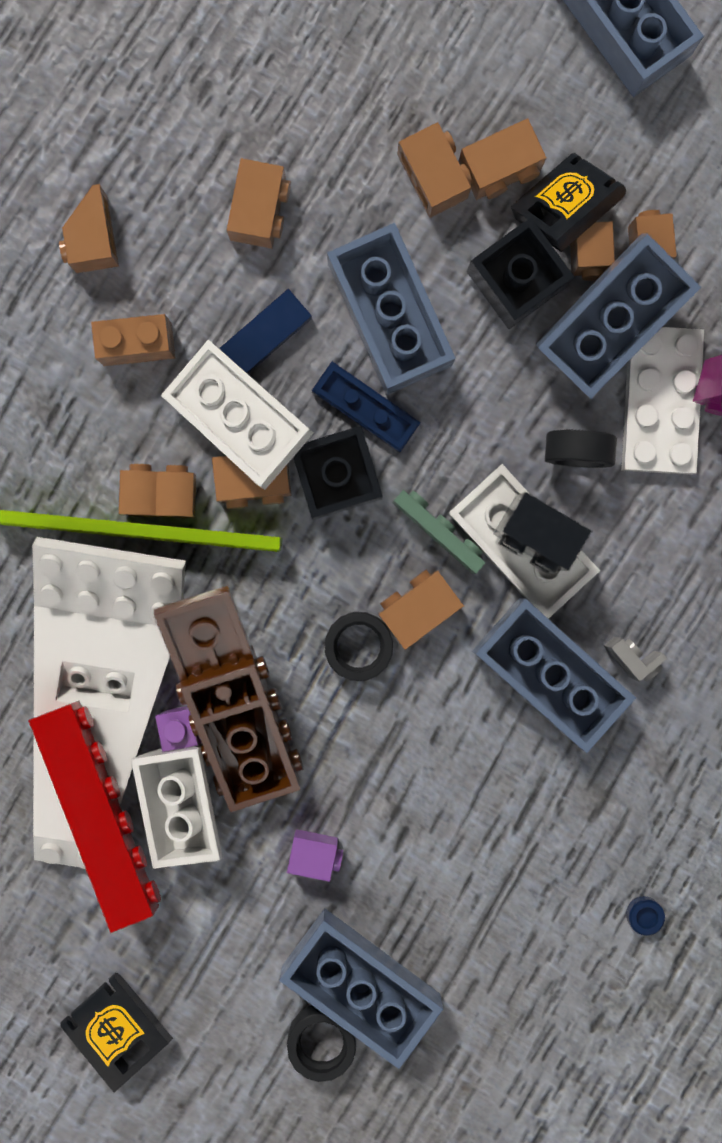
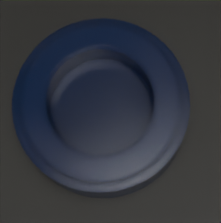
[626,896,665,936]

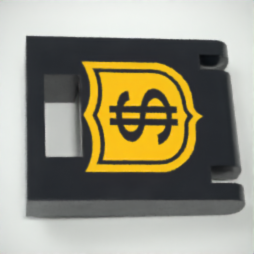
[511,153,626,252]
[60,972,173,1093]

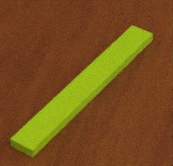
[0,510,283,552]

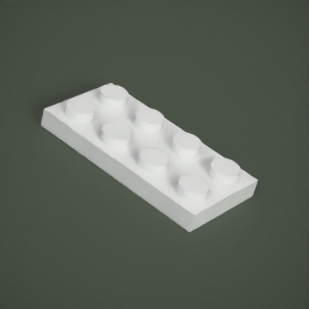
[621,327,704,475]
[161,340,314,490]
[448,464,600,619]

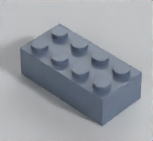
[563,0,704,98]
[327,223,456,395]
[536,233,702,399]
[472,598,636,753]
[279,908,443,1069]

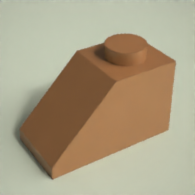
[59,184,119,273]

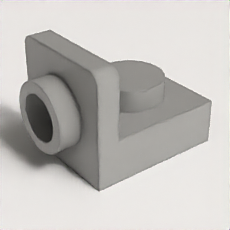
[604,637,667,682]

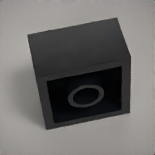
[467,217,574,329]
[293,426,383,520]
[493,492,592,574]

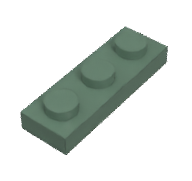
[392,490,485,574]

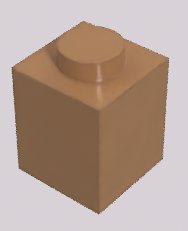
[628,210,677,259]
[570,221,615,281]

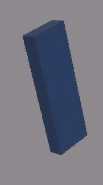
[219,289,312,374]
[311,361,421,453]

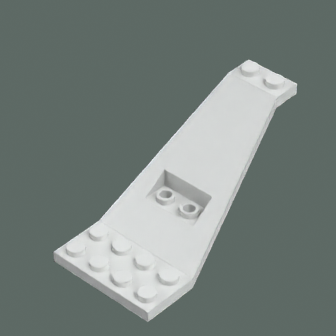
[32,537,186,869]

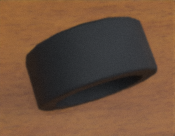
[545,429,617,468]
[325,612,393,681]
[287,1005,356,1082]

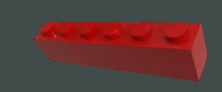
[28,701,161,933]

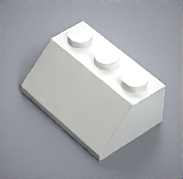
[131,746,223,869]

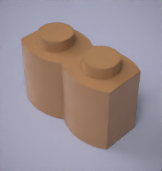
[119,464,196,518]

